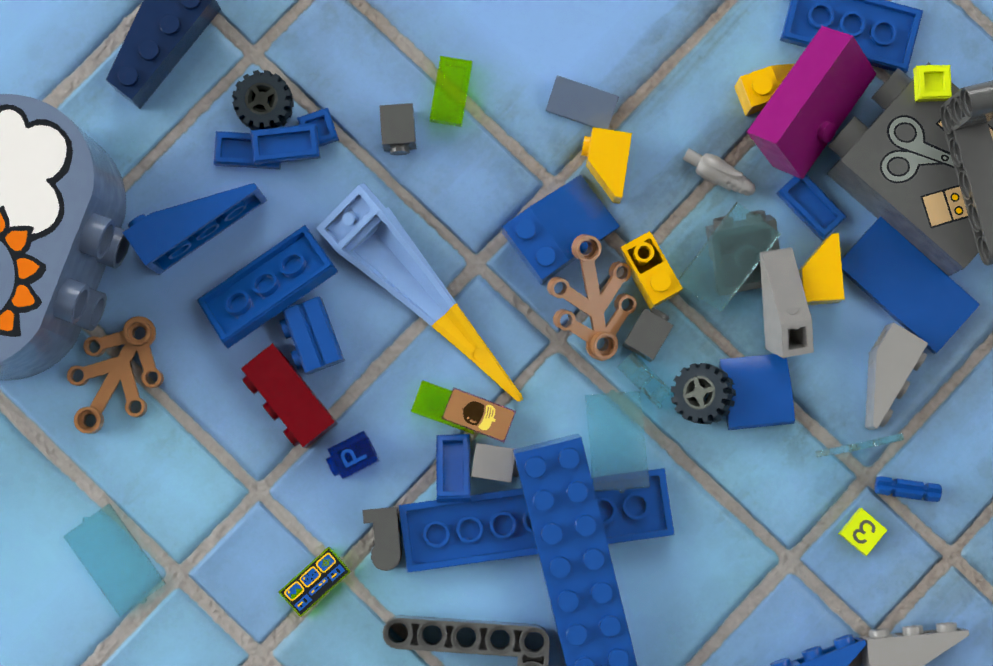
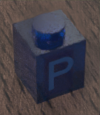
[326,431,381,480]

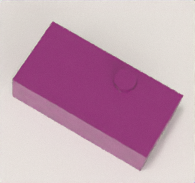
[747,26,876,179]

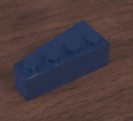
[106,0,221,109]

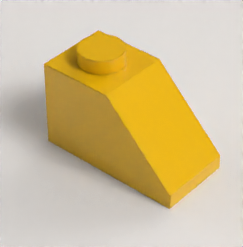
[734,64,794,116]
[581,127,632,204]
[799,233,845,305]

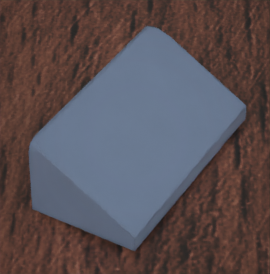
[546,76,619,129]

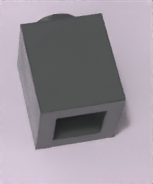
[379,103,417,155]
[622,308,674,362]

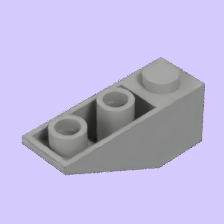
[760,247,814,358]
[865,322,928,430]
[859,622,969,666]

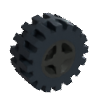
[232,70,294,130]
[671,363,736,424]

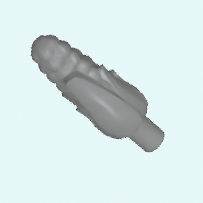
[683,148,755,196]

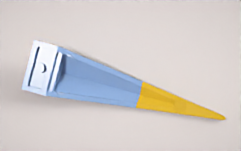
[316,183,523,402]

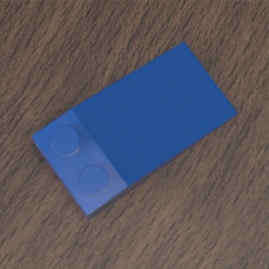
[122,183,267,275]

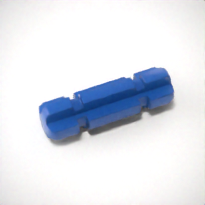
[874,476,942,502]

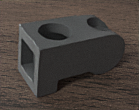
[362,507,402,571]

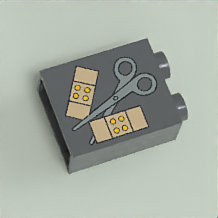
[827,62,993,276]

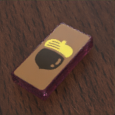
[441,387,516,443]

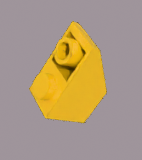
[620,231,683,309]

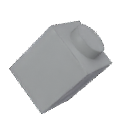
[471,443,519,483]

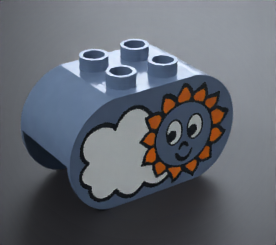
[0,94,130,380]

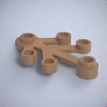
[547,234,637,361]
[67,316,164,434]

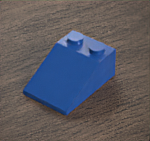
[502,175,620,285]

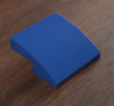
[719,354,795,430]

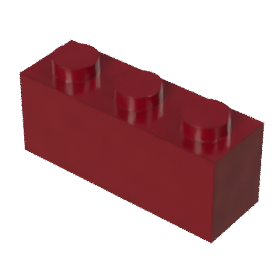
[241,343,338,448]

